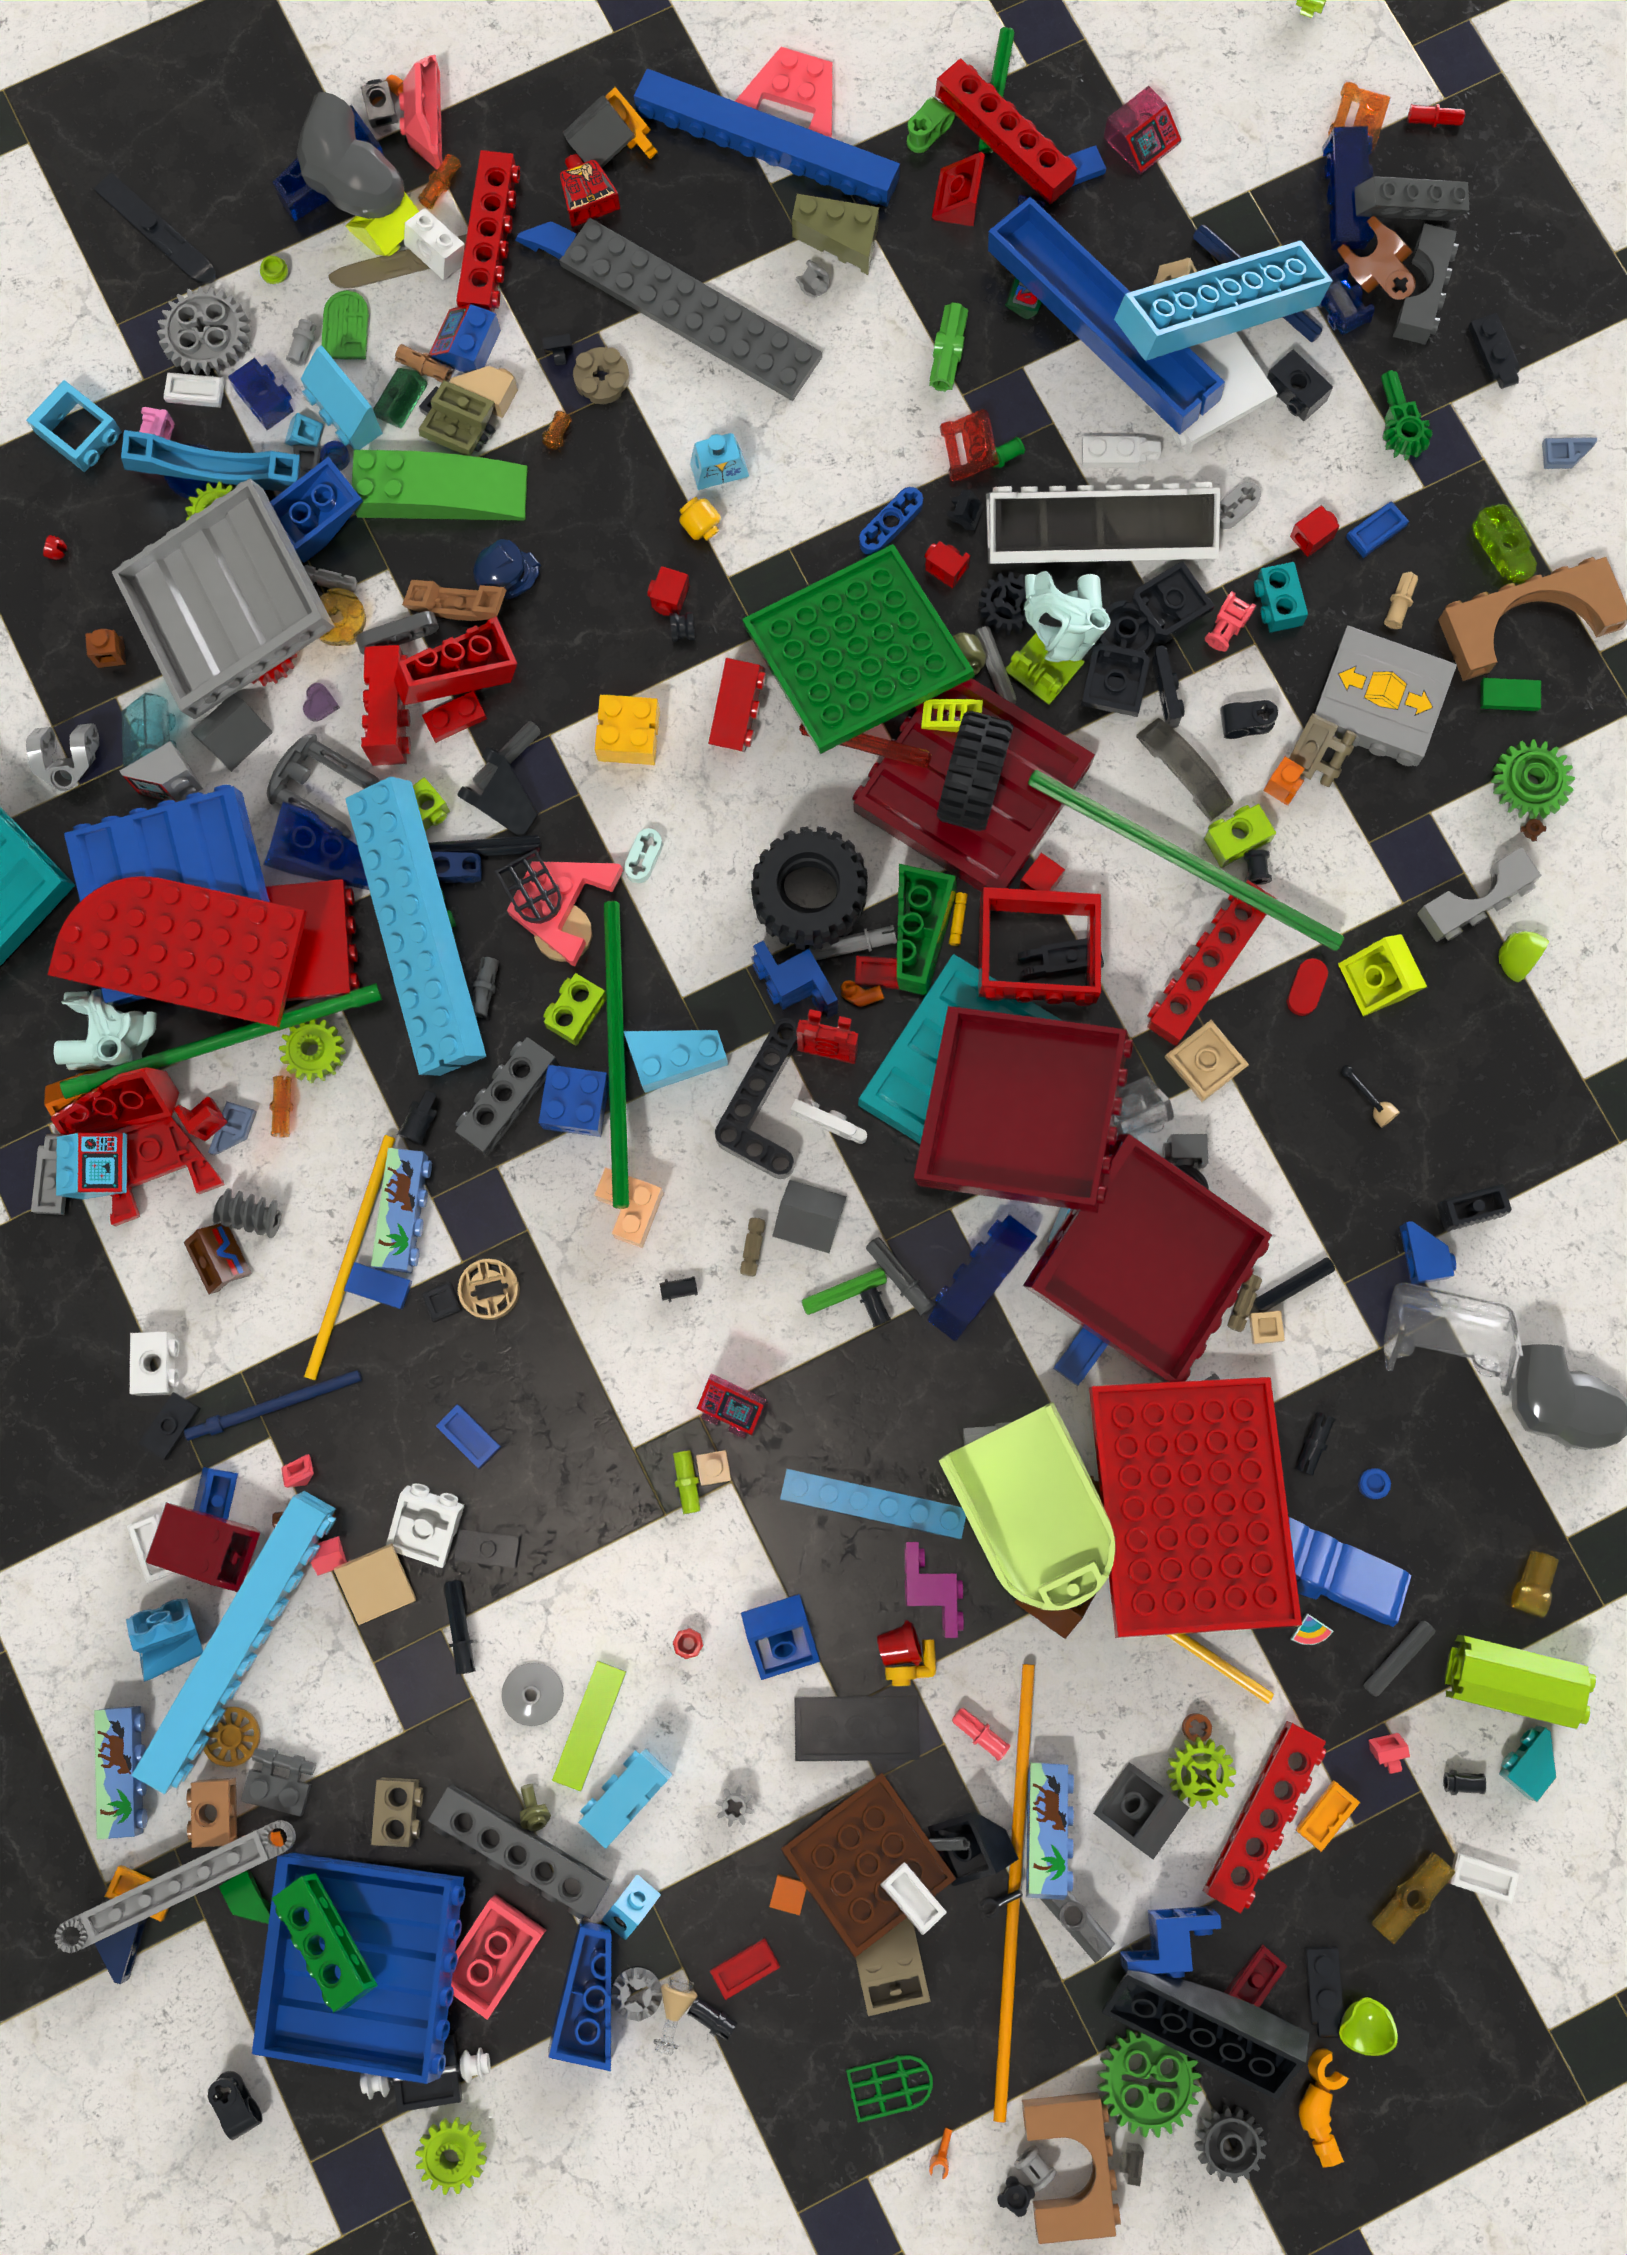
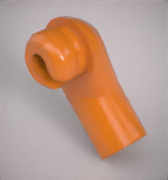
[840,980,885,1007]

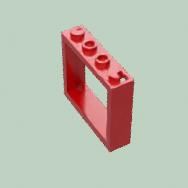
[978,887,1101,1006]

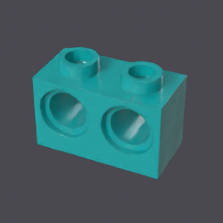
[1254,562,1308,632]

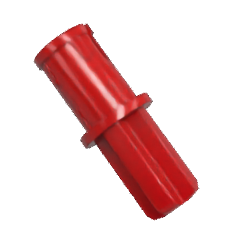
[1407,104,1465,128]

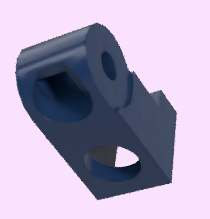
[431,852,481,884]

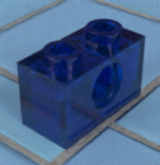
[228,357,294,430]

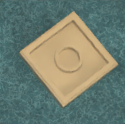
[1165,1020,1249,1102]
[334,1543,416,1625]

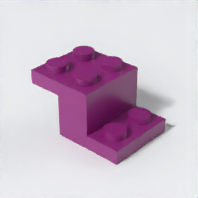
[904,1542,964,1638]

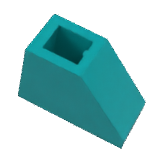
[1499,1725,1556,1802]

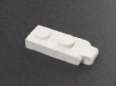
[791,1098,867,1144]

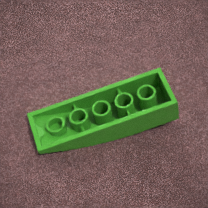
[352,450,528,520]

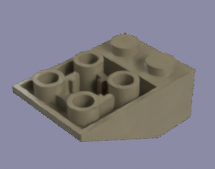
[856,1917,931,2016]

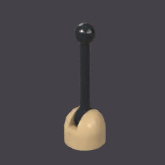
[1341,1065,1400,1128]

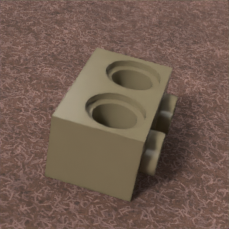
[371,1777,423,1847]

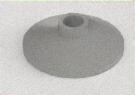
[502,1663,564,1726]

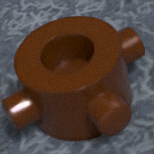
[1520,817,1546,842]

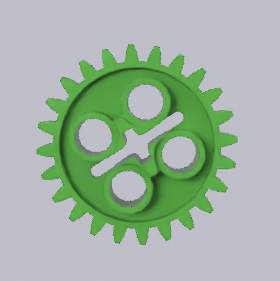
[1097,2029,1202,2138]

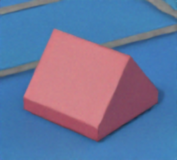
[310,1536,347,1576]

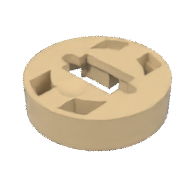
[458,1259,520,1320]

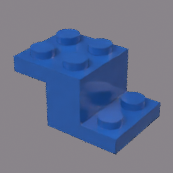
[751,940,838,1018]
[1120,1906,1221,1978]

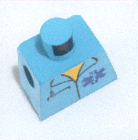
[690,433,749,490]

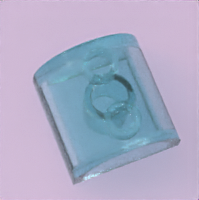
[121,692,177,766]

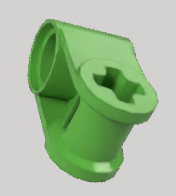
[907,96,955,153]

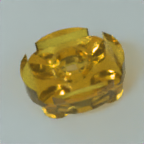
[318,588,367,646]

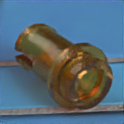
[542,411,572,450]

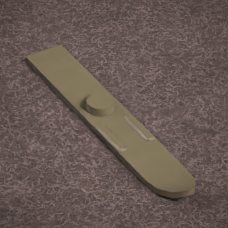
[329,234,487,289]

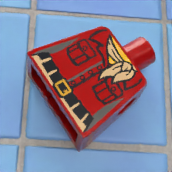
[560,154,620,227]

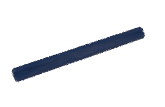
[1193,225,1322,342]

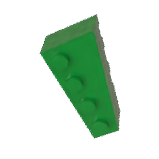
[897,864,957,996]

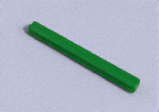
[979,27,1014,154]

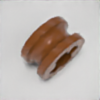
[1182,1713,1212,1742]

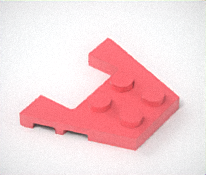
[735,47,832,138]
[507,861,623,966]

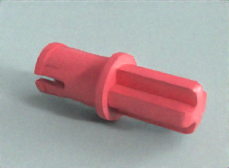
[952,1708,1011,1761]

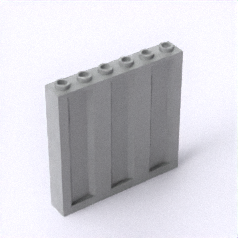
[112,478,335,719]

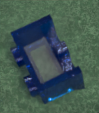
[1319,263,1375,336]

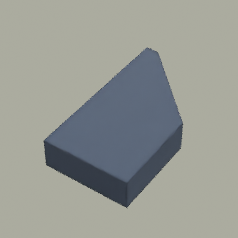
[208,1101,257,1156]

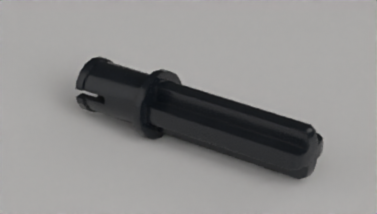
[444,1580,476,1675]

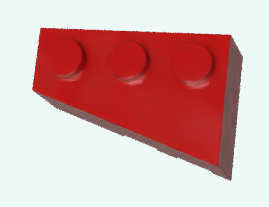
[708,658,766,752]

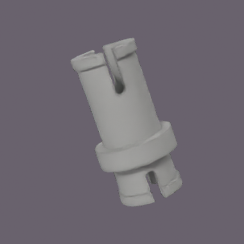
[286,319,317,366]

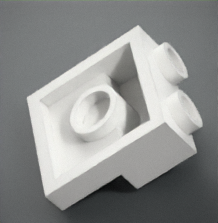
[386,1484,464,1568]

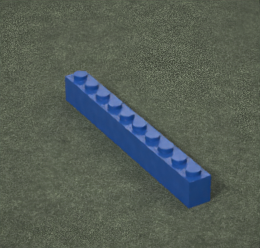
[634,69,900,207]

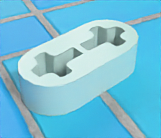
[624,828,663,883]

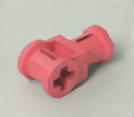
[1205,591,1257,652]

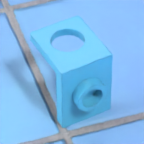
[602,1875,661,1940]

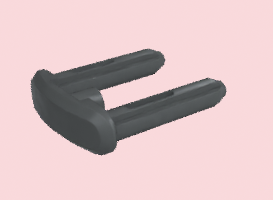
[267,734,380,840]

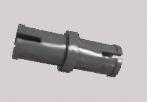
[472,957,500,1018]

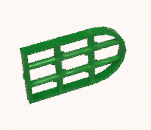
[846,2055,933,2123]

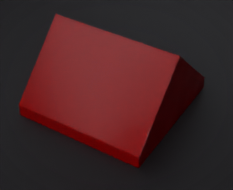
[932,152,985,227]

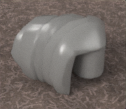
[795,260,830,298]

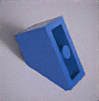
[1399,1221,1456,1285]

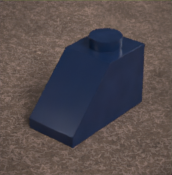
[95,1918,148,1984]

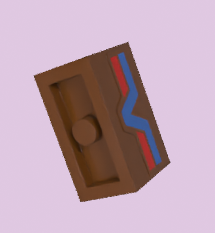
[184,1223,252,1295]

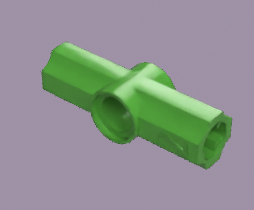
[929,303,968,392]

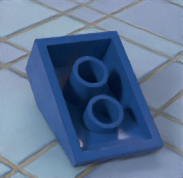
[270,456,363,563]

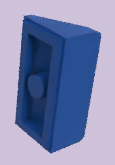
[193,1467,238,1519]

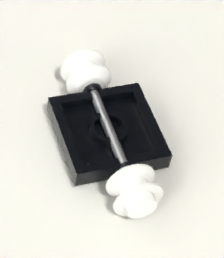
[360,2033,491,2113]

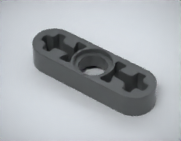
[356,611,439,655]

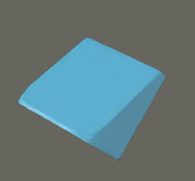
[285,413,324,447]

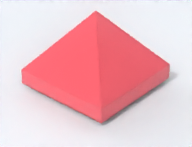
[281,1454,314,1488]

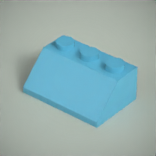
[300,345,383,450]

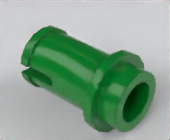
[987,437,1025,468]

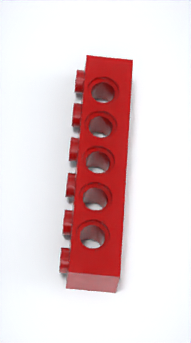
[935,58,1077,204]
[456,150,520,312]
[1147,880,1277,1046]
[1202,1721,1326,1914]

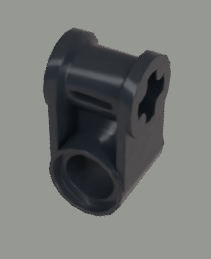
[1220,700,1278,739]
[207,2071,263,2141]

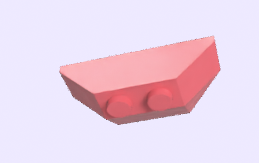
[399,55,442,170]

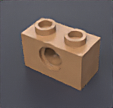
[186,1778,237,1848]

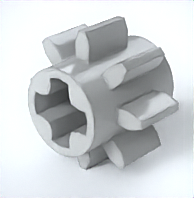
[715,1786,754,1827]

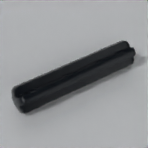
[1254,1257,1335,1313]

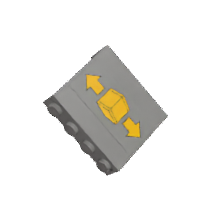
[1315,625,1457,766]

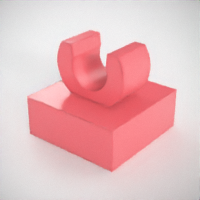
[1368,1733,1410,1774]

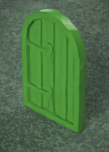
[322,290,369,359]

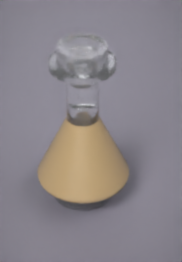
[653,1977,698,2055]

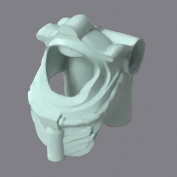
[1024,571,1110,662]
[54,989,157,1070]

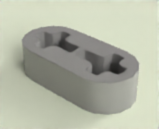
[1219,482,1261,529]

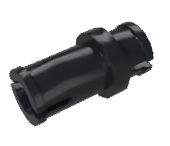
[687,1996,738,2042]

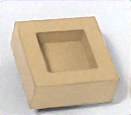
[1249,1311,1285,1345]
[696,1450,731,1486]

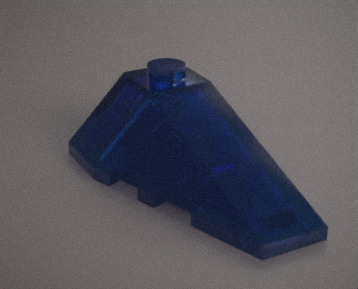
[263,802,369,890]

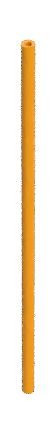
[993,1664,1035,2123]

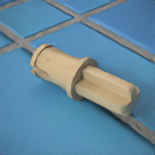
[1384,572,1418,629]

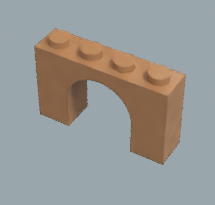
[1022,2092,1121,2244]

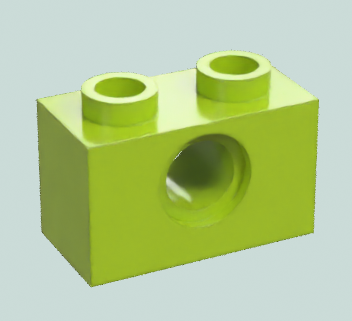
[1204,804,1276,868]

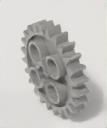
[157,287,250,376]

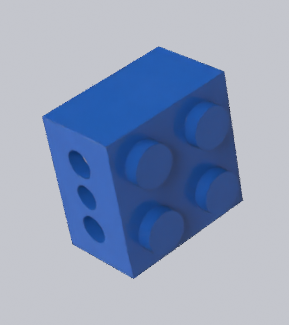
[538,1065,609,1137]

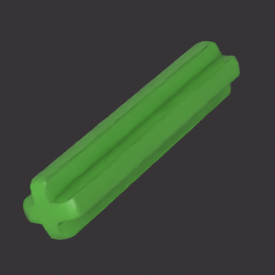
[802,1268,887,1315]

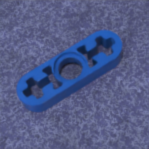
[859,487,923,555]

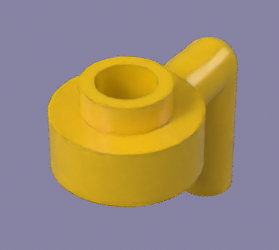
[885,1639,936,1686]

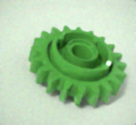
[1491,739,1575,819]

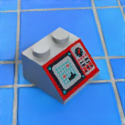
[120,741,203,802]

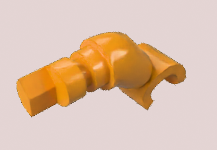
[1299,2048,1349,2168]

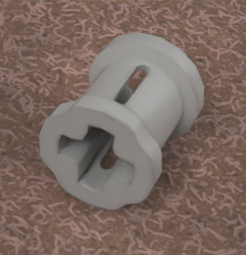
[1014,2145,1057,2192]

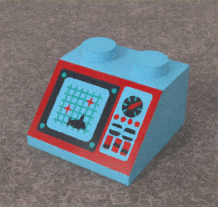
[56,1133,127,1200]

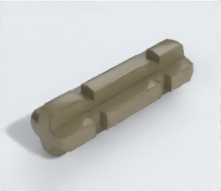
[740,1218,765,1277]
[1227,1274,1262,1332]

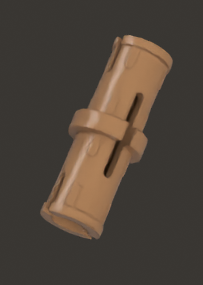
[395,344,453,383]

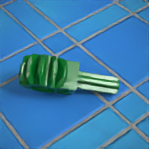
[1381,370,1433,461]

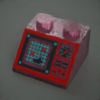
[1104,86,1181,175]
[697,1373,768,1439]

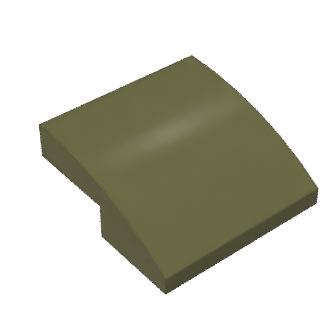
[419,380,495,456]

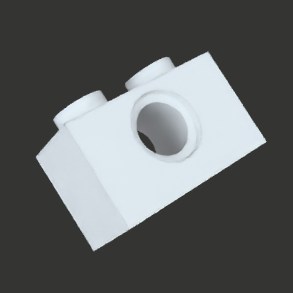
[404,208,465,280]
[130,1332,179,1396]

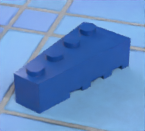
[548,1920,611,2072]

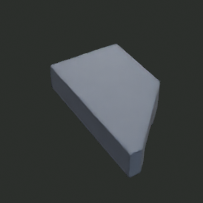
[1542,438,1597,469]

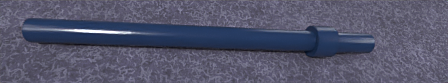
[184,1370,362,1441]

